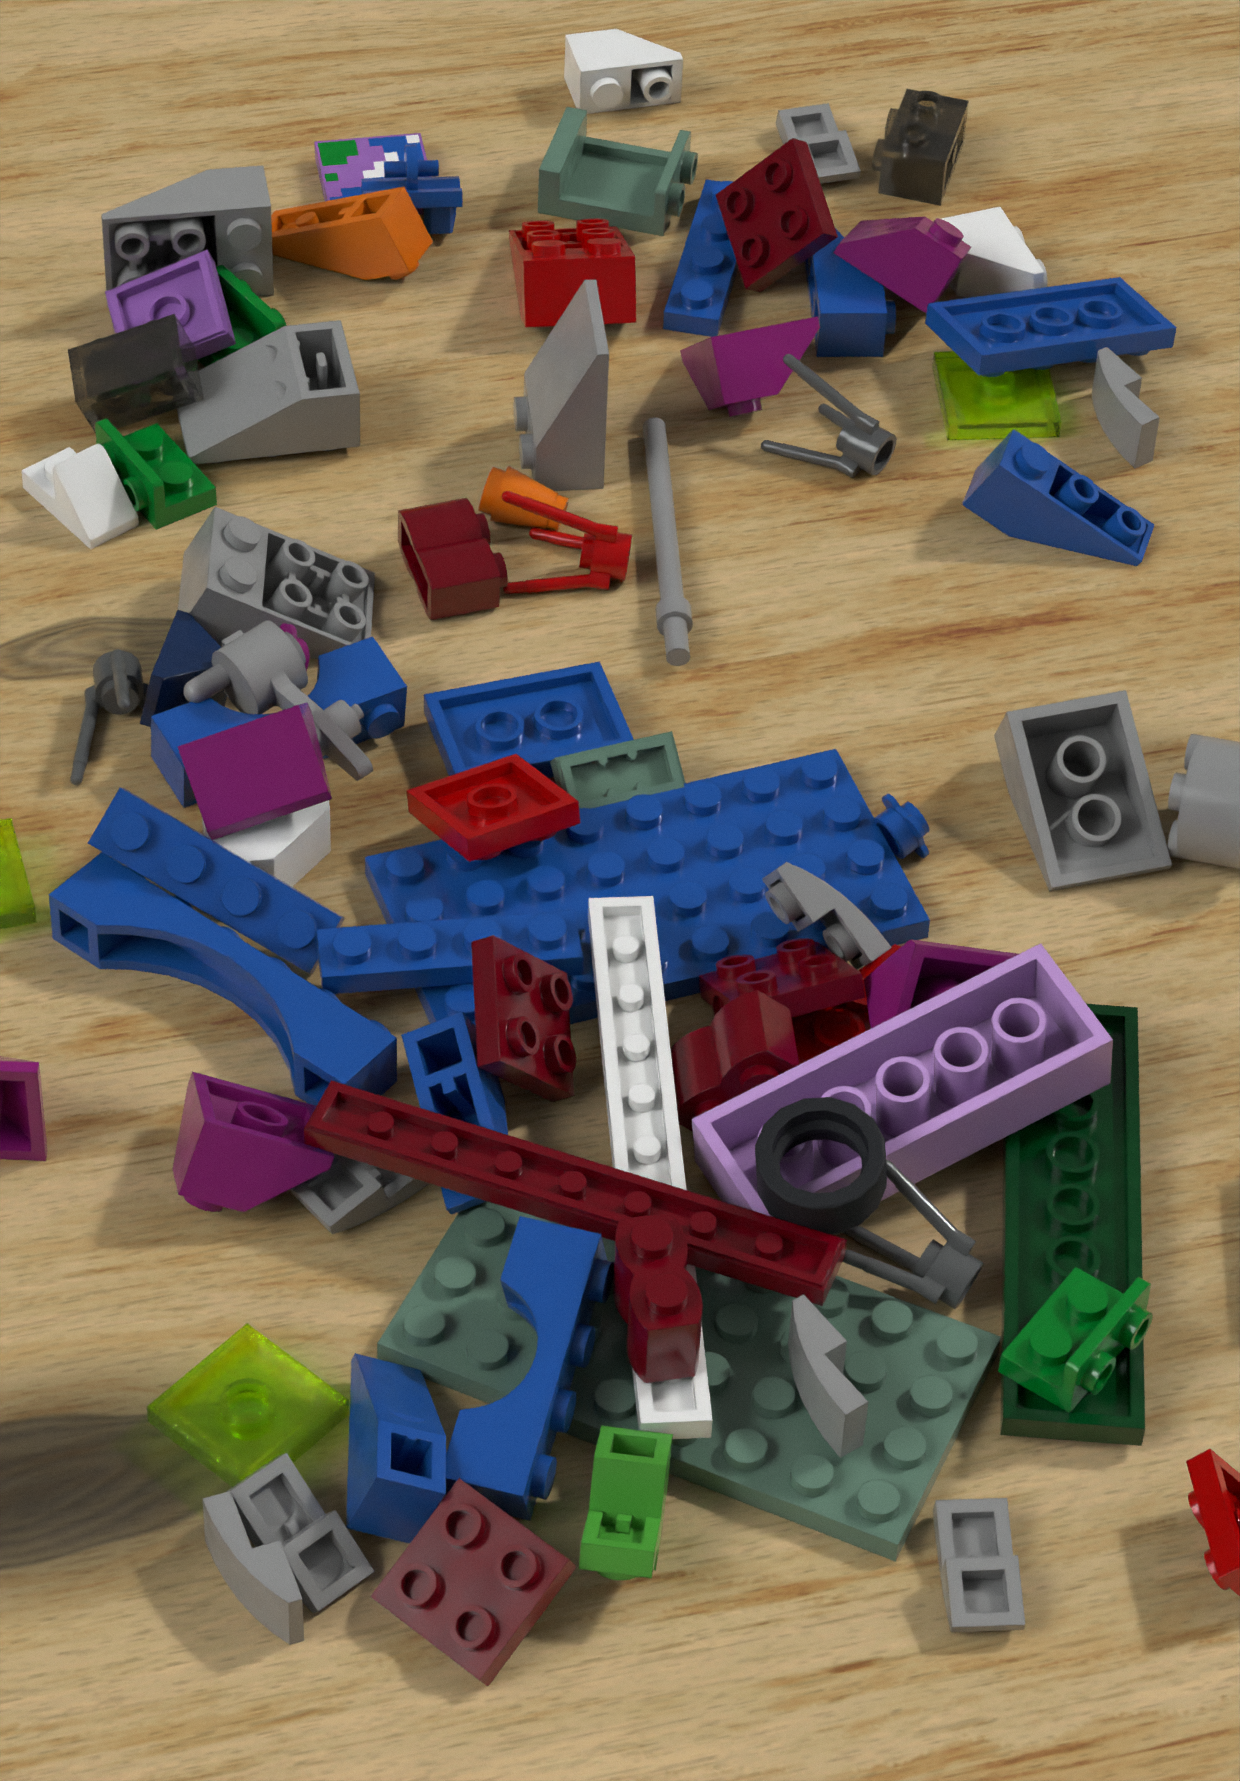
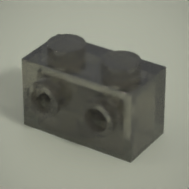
[872,89,969,206]
[68,314,204,433]

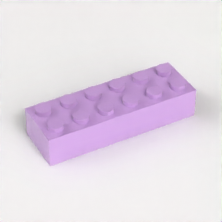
[692,943,1113,1217]

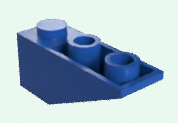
[962,429,1154,566]
[346,1353,446,1543]

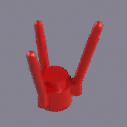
[501,491,632,594]

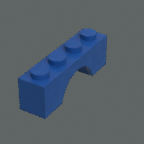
[151,636,407,808]
[445,1216,614,1521]

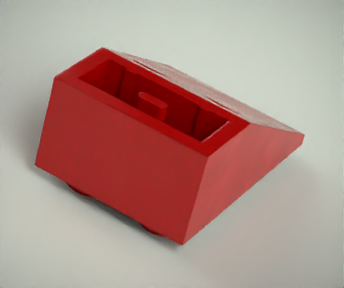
[509,218,637,327]

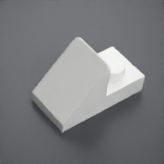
[22,444,139,549]

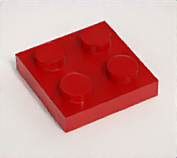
[406,754,580,862]

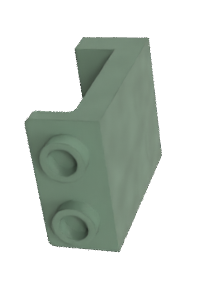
[538,107,698,236]

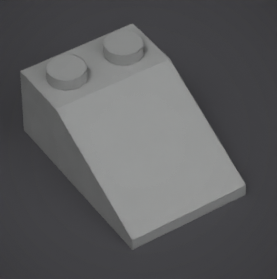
[513,280,609,491]
[994,690,1172,891]

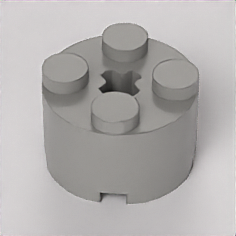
[1168,734,1240,869]

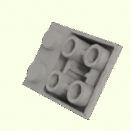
[101,165,274,308]
[173,320,360,464]
[178,507,375,659]

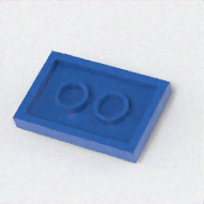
[424,661,634,778]

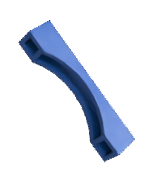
[49,852,397,1106]

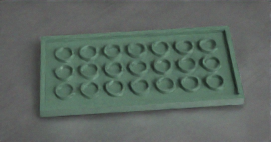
[377,1201,1001,1562]

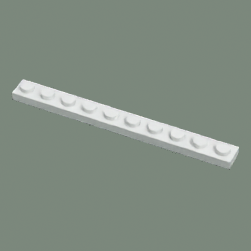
[588,896,713,1439]

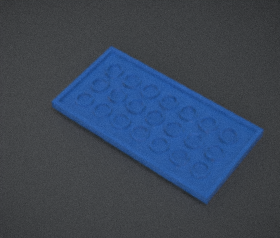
[365,749,930,1026]

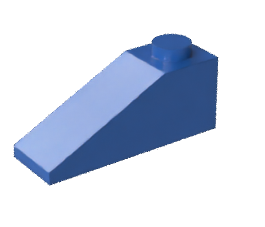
[804,228,896,357]
[401,1011,508,1215]

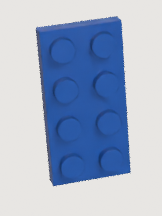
[925,277,1177,377]

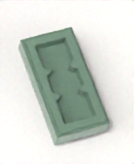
[550,731,685,809]

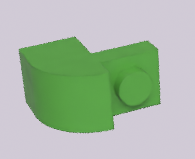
[579,1425,673,1580]

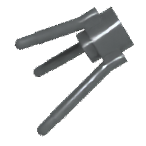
[761,354,897,478]
[70,649,151,785]
[842,1160,984,1309]

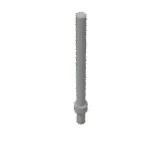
[643,418,693,666]

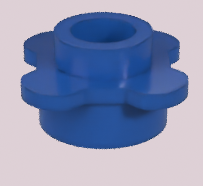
[873,793,930,859]

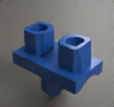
[361,145,463,234]

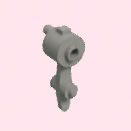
[184,620,373,781]

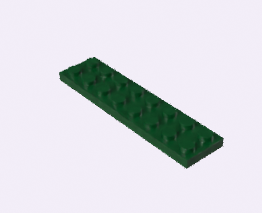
[1000,1004,1145,1446]

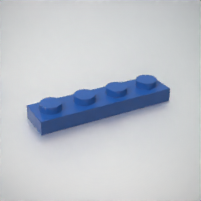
[663,179,738,337]
[88,787,345,974]
[316,910,584,994]

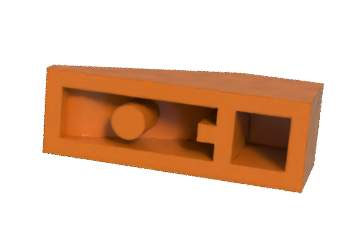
[271,187,433,280]

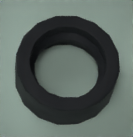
[755,1097,887,1234]

